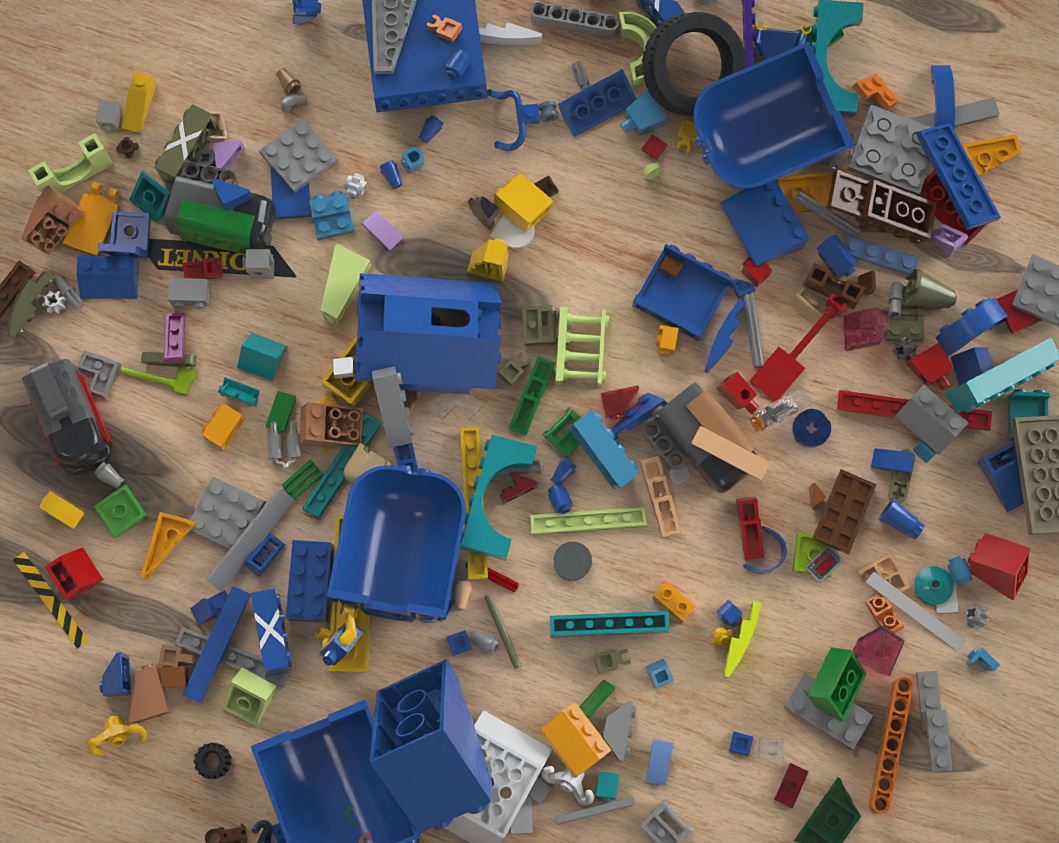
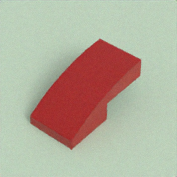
[182,257,223,280]

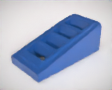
[245,533,285,577]

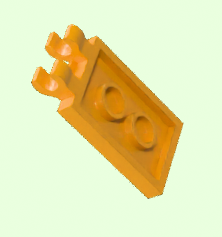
[63,182,120,256]

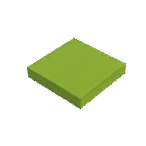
[792,533,835,577]

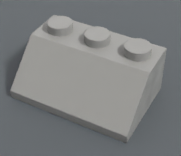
[895,385,968,455]

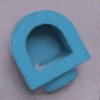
[401,147,424,173]

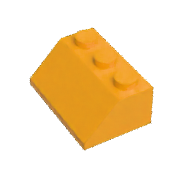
[539,702,611,778]

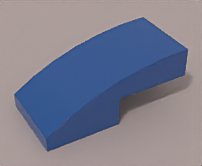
[871,448,914,474]

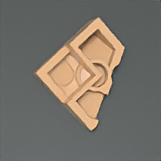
[858,552,911,592]

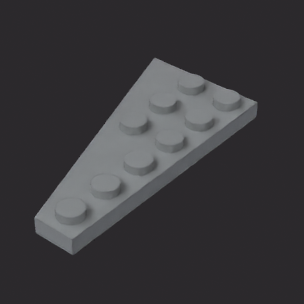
[372,0,417,75]

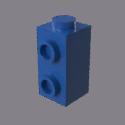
[816,235,859,278]

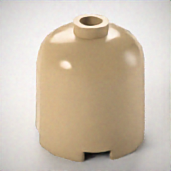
[344,443,392,488]

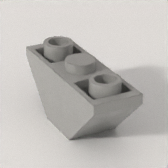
[602,701,636,762]

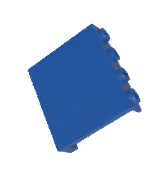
[632,244,732,342]

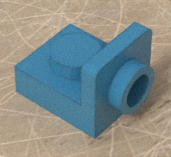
[965,648,1000,671]

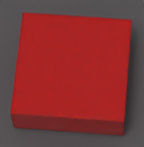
[641,134,667,161]

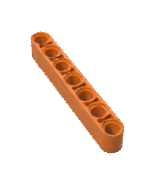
[869,677,913,814]

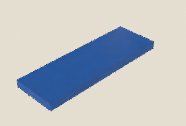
[916,123,1001,230]

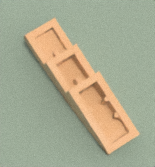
[640,456,681,537]

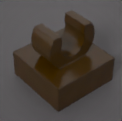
[534,175,559,197]

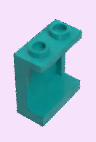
[1008,389,1051,441]

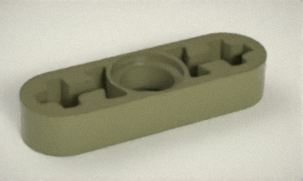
[141,352,197,367]
[888,449,915,504]

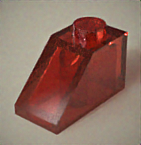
[600,385,639,420]

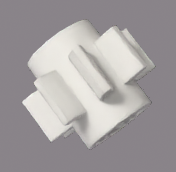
[344,173,367,198]
[42,290,67,314]

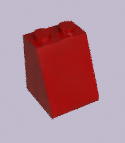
[967,533,1030,600]

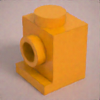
[656,325,679,356]

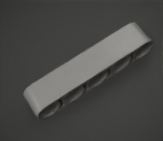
[531,2,619,38]

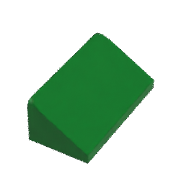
[579,680,615,718]

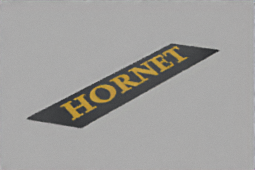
[148,239,297,277]

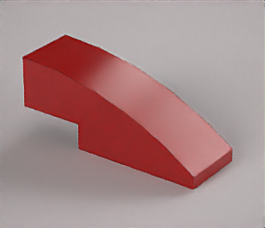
[736,497,764,560]

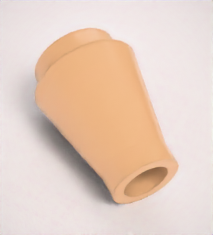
[453,579,472,609]

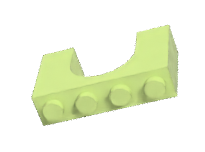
[28,133,114,193]

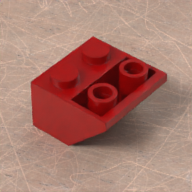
[45,547,104,602]

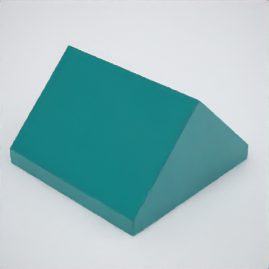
[129,171,171,222]
[237,333,287,381]

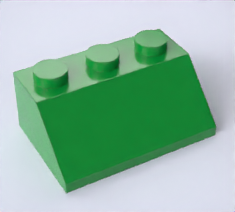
[807,647,867,722]

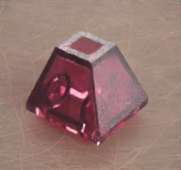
[844,307,889,352]

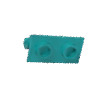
[218,377,260,407]

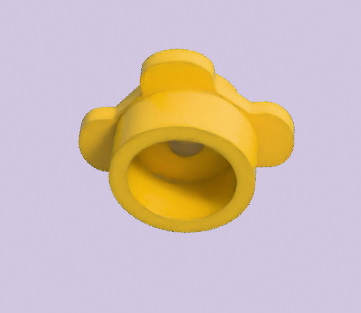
[712,627,732,646]

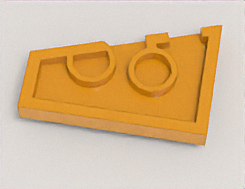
[962,134,1021,176]

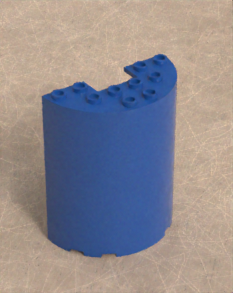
[251,700,420,843]

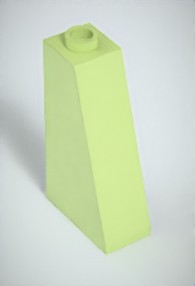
[321,244,371,323]

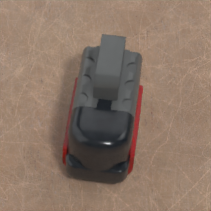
[22,359,113,475]

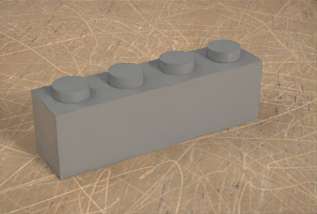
[372,366,414,448]

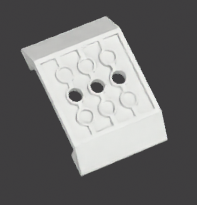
[445,710,553,843]

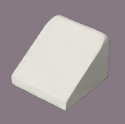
[333,357,354,378]

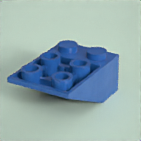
[978,442,1024,512]

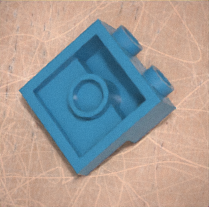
[309,191,354,240]

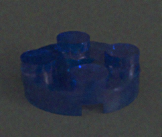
[792,409,831,448]

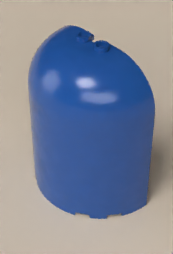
[693,42,854,189]
[327,465,466,623]

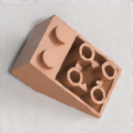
[21,185,84,255]
[299,402,363,447]

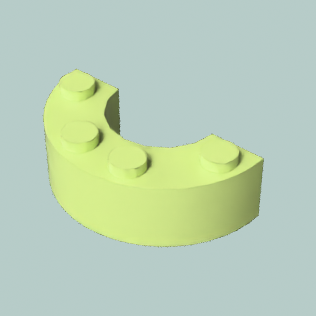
[618,12,657,89]

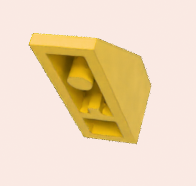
[122,71,157,134]

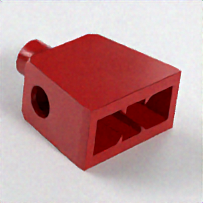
[907,342,953,391]
[716,371,759,415]

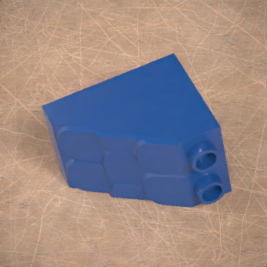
[370,659,492,834]

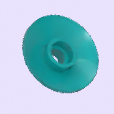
[914,566,954,605]

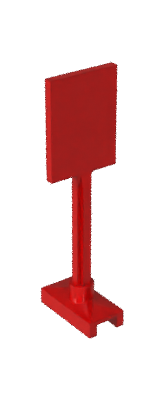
[749,293,847,403]

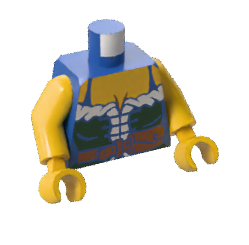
[315,604,364,666]

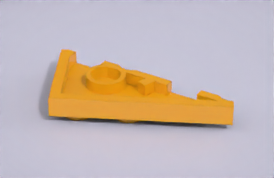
[140,512,196,579]

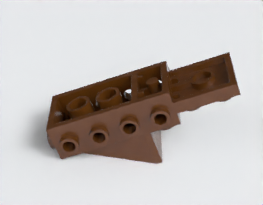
[827,170,937,244]

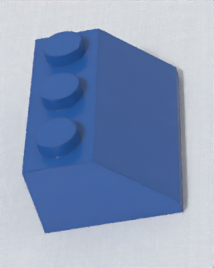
[77,256,139,299]

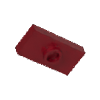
[774,763,809,808]

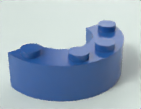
[935,298,1009,356]

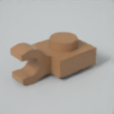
[158,645,196,667]

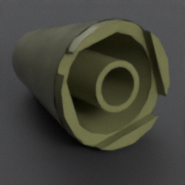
[903,269,957,308]

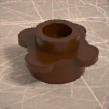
[117,137,139,159]

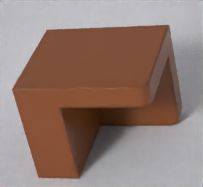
[161,666,189,688]

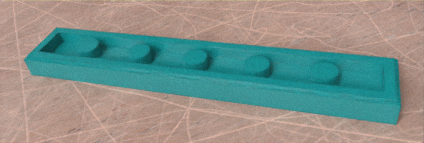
[302,413,382,519]

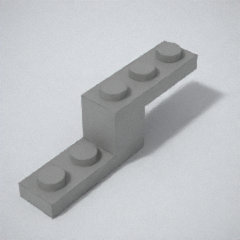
[916,671,953,772]

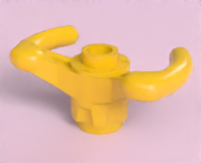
[87,716,147,757]

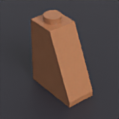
[128,663,172,724]

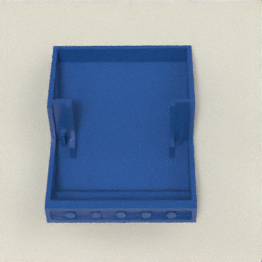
[362,0,488,113]

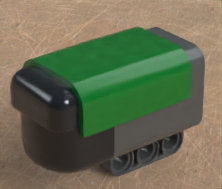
[164,162,276,254]

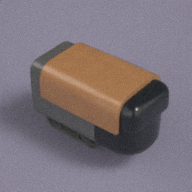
[642,382,757,493]

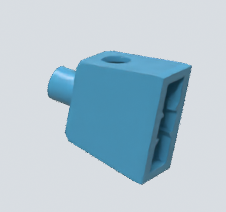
[620,90,667,136]

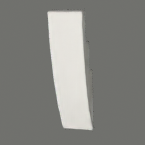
[479,22,542,46]

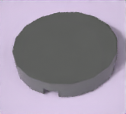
[554,542,592,580]

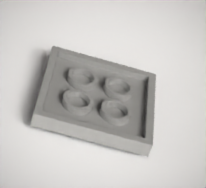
[259,119,338,193]
[1011,255,1059,327]
[190,477,265,549]

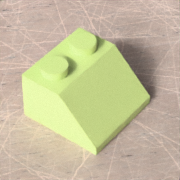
[222,668,276,727]

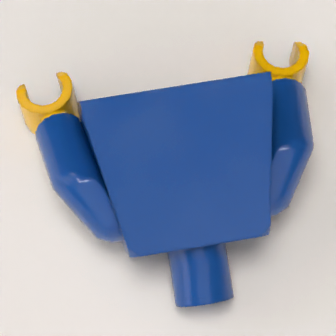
[755,21,812,60]

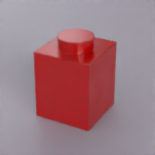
[741,257,773,287]

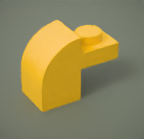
[39,491,85,529]

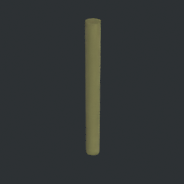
[484,594,522,669]

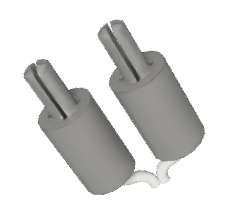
[267,421,302,468]

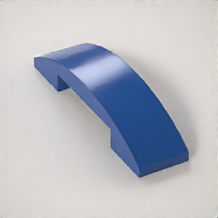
[931,65,955,129]

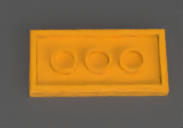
[776,168,852,213]

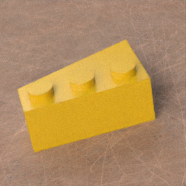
[467,239,509,282]

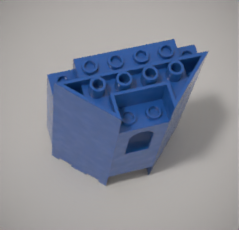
[355,273,502,395]

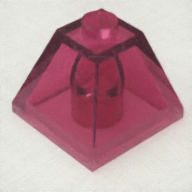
[853,625,905,676]

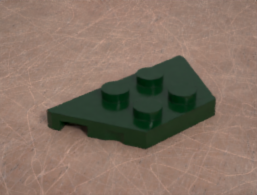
[793,777,861,843]

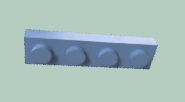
[844,235,919,275]

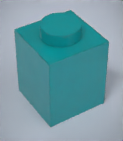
[596,771,619,802]

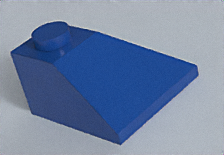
[99,652,131,697]

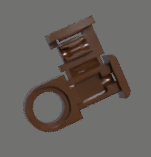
[205,823,247,843]

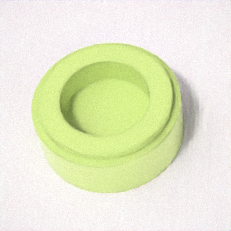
[642,163,662,180]

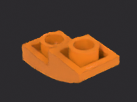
[865,593,904,638]

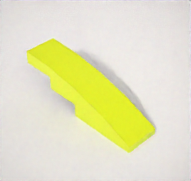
[723,601,761,678]

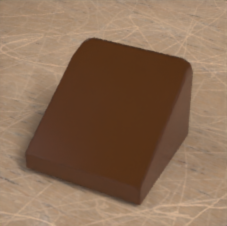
[658,255,684,280]
[858,271,876,294]

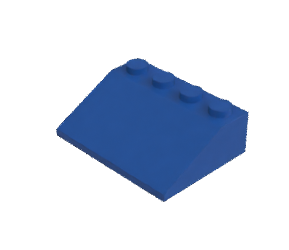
[720,180,810,266]

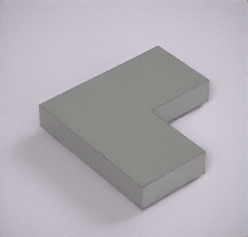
[77,350,121,399]

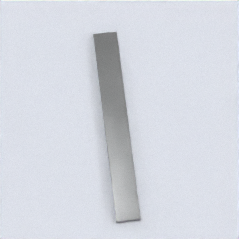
[852,97,1000,146]

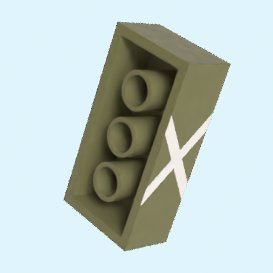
[155,104,218,185]

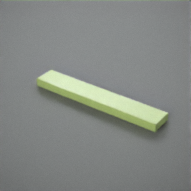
[530,507,647,535]

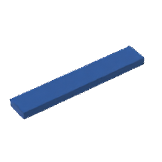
[182,586,251,703]

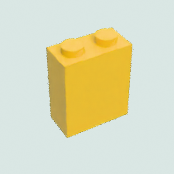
[494,173,554,232]

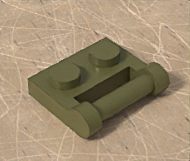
[522,305,558,345]
[884,306,924,341]

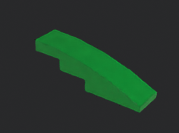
[509,356,556,435]

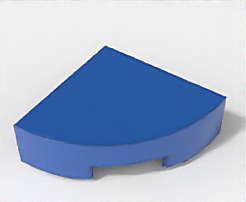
[731,279,756,299]

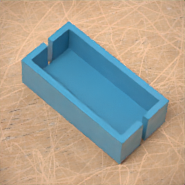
[568,411,639,489]

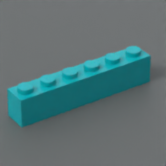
[550,611,670,638]

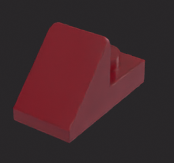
[500,473,538,505]

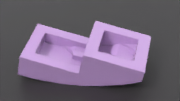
[362,211,403,250]

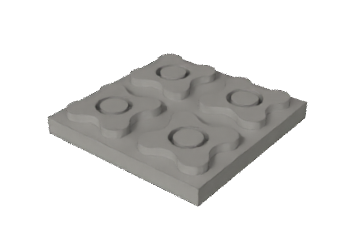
[847,105,931,196]

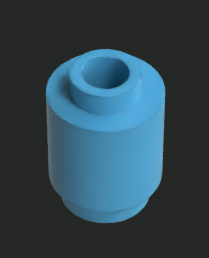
[947,556,973,586]

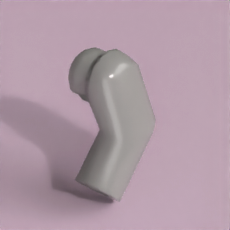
[281,94,307,112]

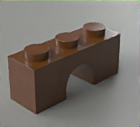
[803,263,866,310]

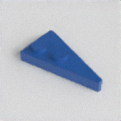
[611,392,668,441]

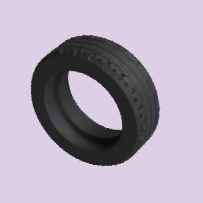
[642,12,746,116]

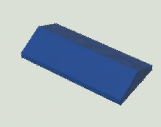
[558,69,637,137]

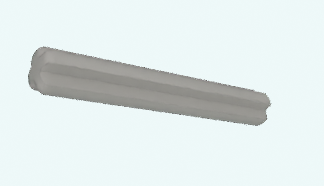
[794,192,861,237]
[743,294,764,368]

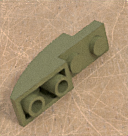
[7,269,54,338]

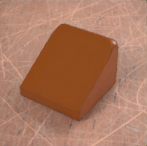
[809,483,826,509]

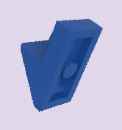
[190,590,228,626]

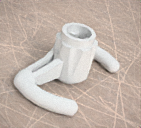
[540,766,594,806]

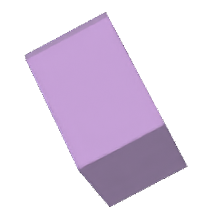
[213,140,245,170]
[931,224,968,257]

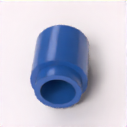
[445,49,471,79]
[548,484,573,514]

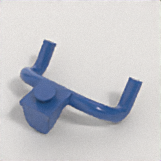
[487,89,541,151]

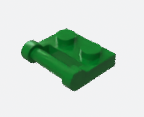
[542,407,581,458]

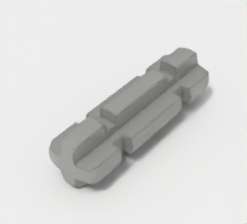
[572,61,591,91]

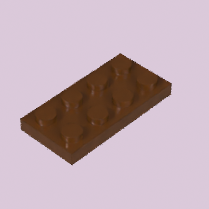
[812,469,877,555]

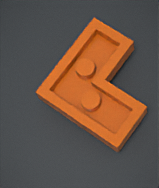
[852,74,899,110]

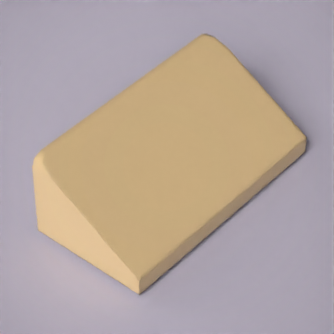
[789,286,827,325]

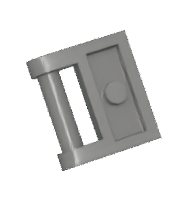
[640,800,693,843]

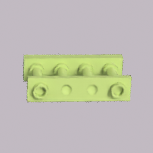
[555,307,609,388]

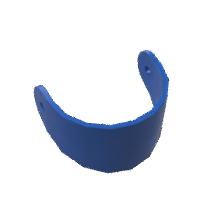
[743,526,787,574]

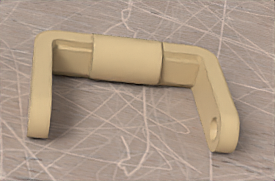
[207,111,227,141]

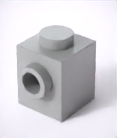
[96,101,122,132]

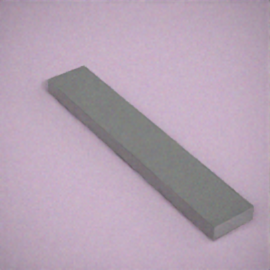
[206,488,295,592]
[175,627,291,688]

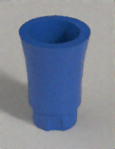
[878,498,925,539]

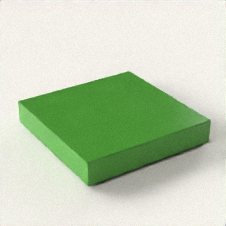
[93,484,148,538]

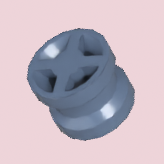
[538,101,559,122]

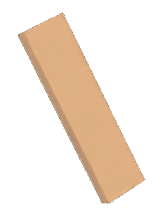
[691,426,770,480]

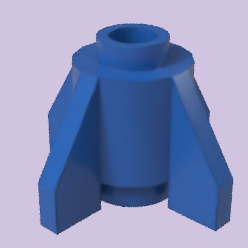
[292,0,321,25]

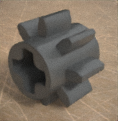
[893,337,918,361]

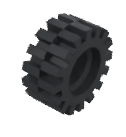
[193,743,232,779]

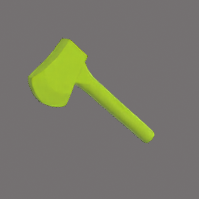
[120,366,198,396]

